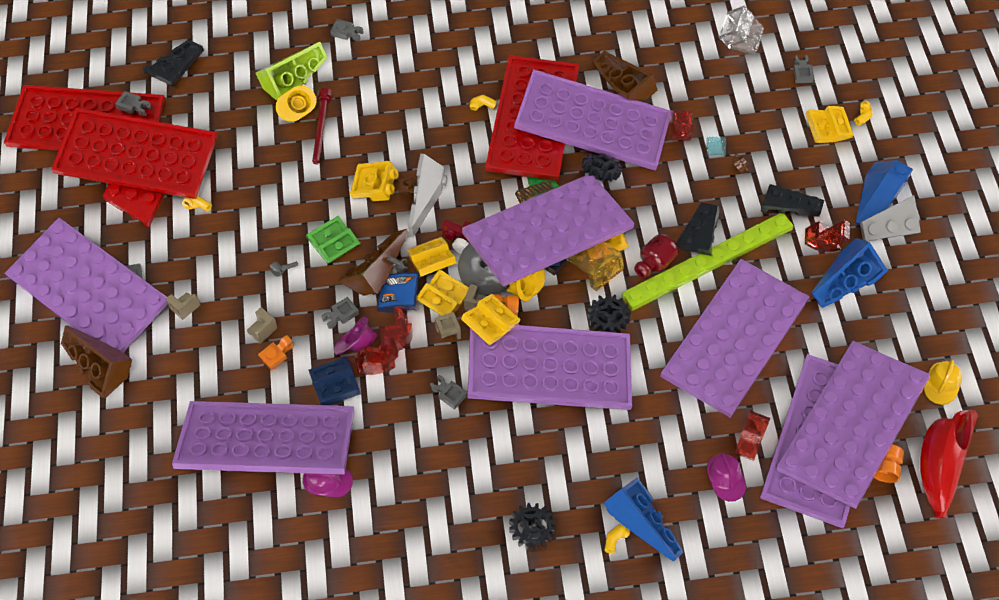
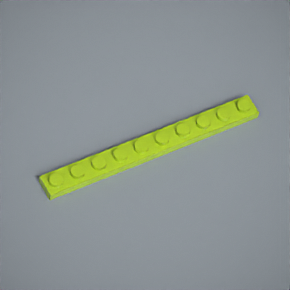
[621,213,793,311]

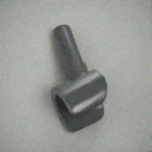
[387,256,408,273]
[270,261,298,277]

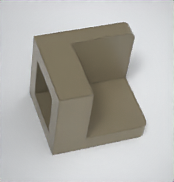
[464,284,487,311]
[166,292,200,320]
[247,307,277,344]
[435,312,461,340]

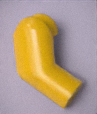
[470,95,497,111]
[854,101,873,126]
[182,196,212,211]
[605,524,630,554]

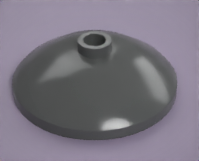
[458,243,509,296]

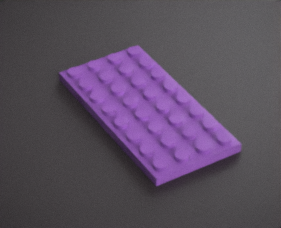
[514,69,672,171]
[462,174,634,286]
[4,218,168,353]
[660,259,810,418]
[467,325,632,410]
[777,341,930,509]
[760,354,850,528]
[172,401,354,474]

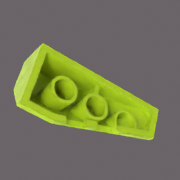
[256,42,328,100]

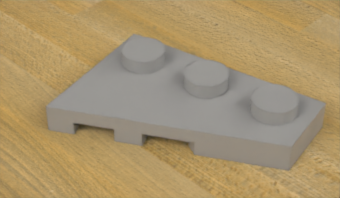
[860,195,921,241]

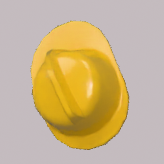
[276,86,316,122]
[507,269,545,302]
[924,360,962,405]

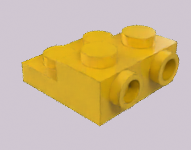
[350,161,398,201]

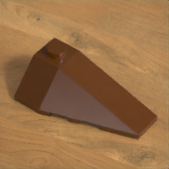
[592,51,658,101]
[339,229,408,296]
[61,325,132,398]

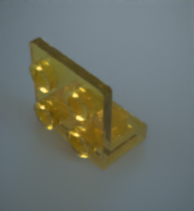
[568,242,624,291]

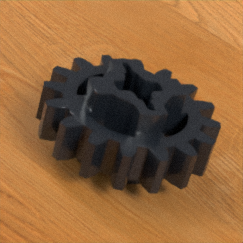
[581,152,622,182]
[588,294,631,333]
[509,503,556,550]

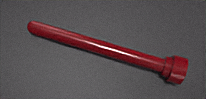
[312,88,333,165]

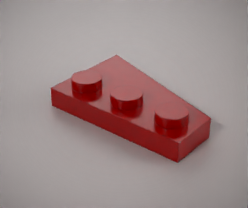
[103,184,164,228]

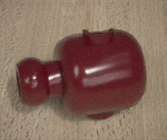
[634,234,679,279]

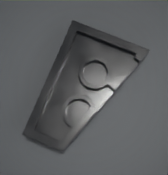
[143,39,204,86]
[761,184,824,217]
[676,202,720,256]

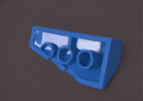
[855,160,913,226]
[811,238,888,308]
[604,478,683,561]

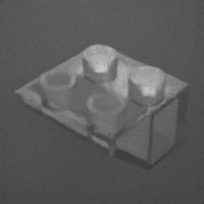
[719,6,764,55]

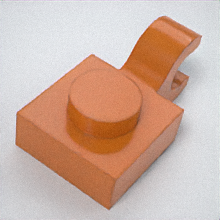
[258,335,294,371]

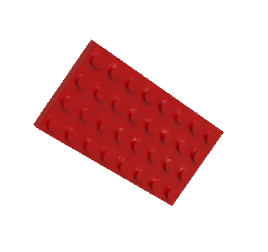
[485,55,579,181]
[4,85,166,151]
[51,108,218,199]

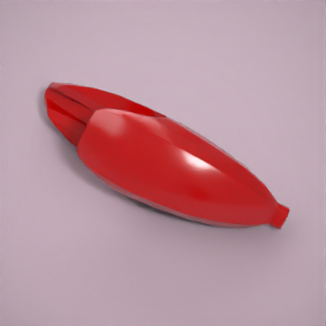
[920,410,978,519]

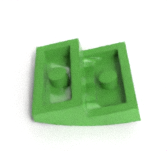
[306,215,360,264]

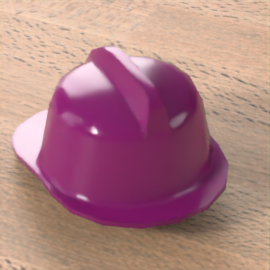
[334,317,377,355]
[707,453,746,502]
[302,468,353,497]

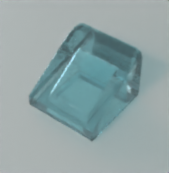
[706,137,726,156]

